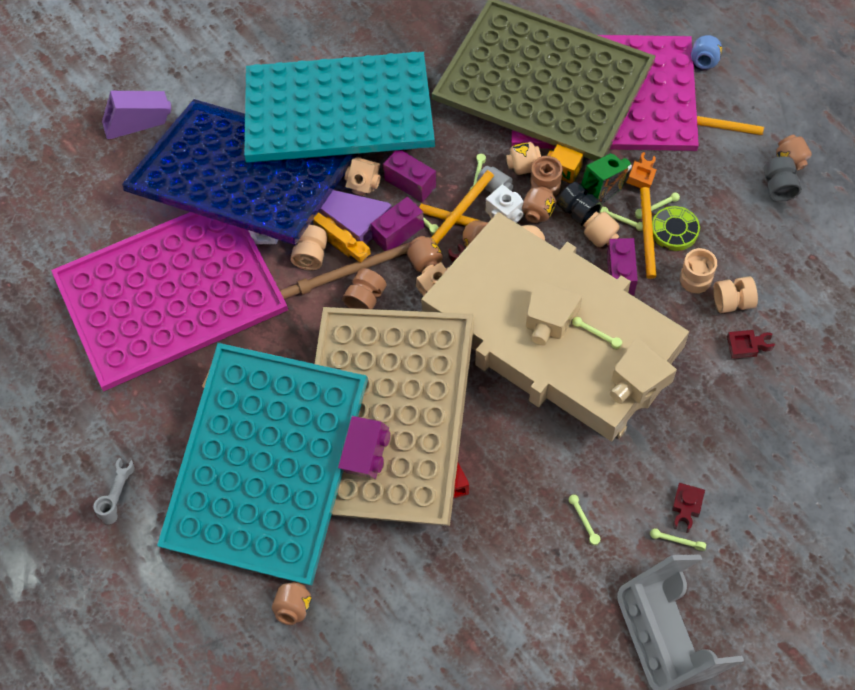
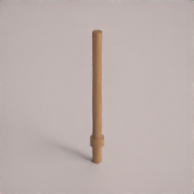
[279,241,412,299]

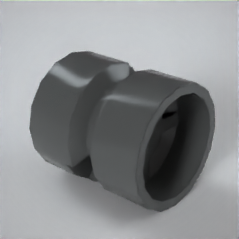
[763,156,802,202]

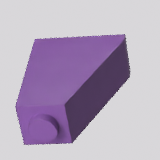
[102,91,171,139]
[317,190,392,244]

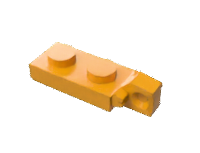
[312,212,371,263]

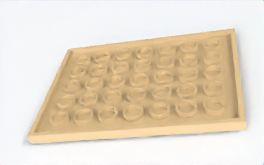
[315,307,475,526]

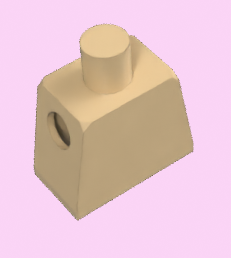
[526,279,582,345]
[610,337,677,404]

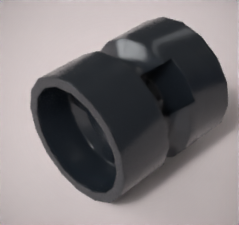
[557,182,603,227]

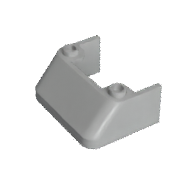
[617,555,744,690]

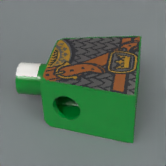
[581,153,632,204]

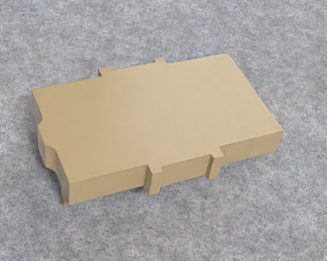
[421,212,689,442]

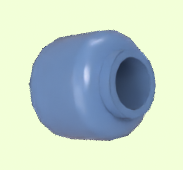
[691,35,722,69]

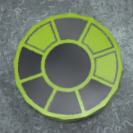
[652,206,700,251]

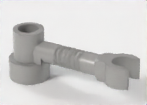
[93,458,135,524]

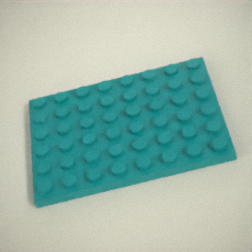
[245,52,435,162]
[157,343,368,586]

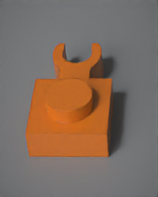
[626,152,657,188]

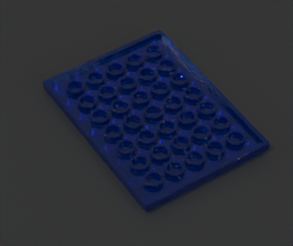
[122,99,359,245]

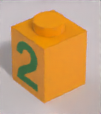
[547,144,583,183]

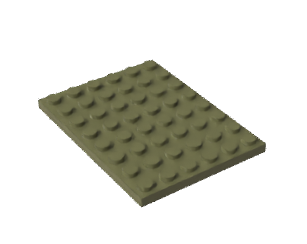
[432,0,656,161]

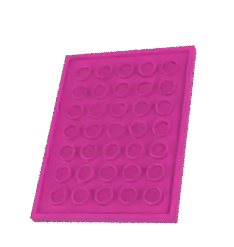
[512,35,699,151]
[51,196,288,392]

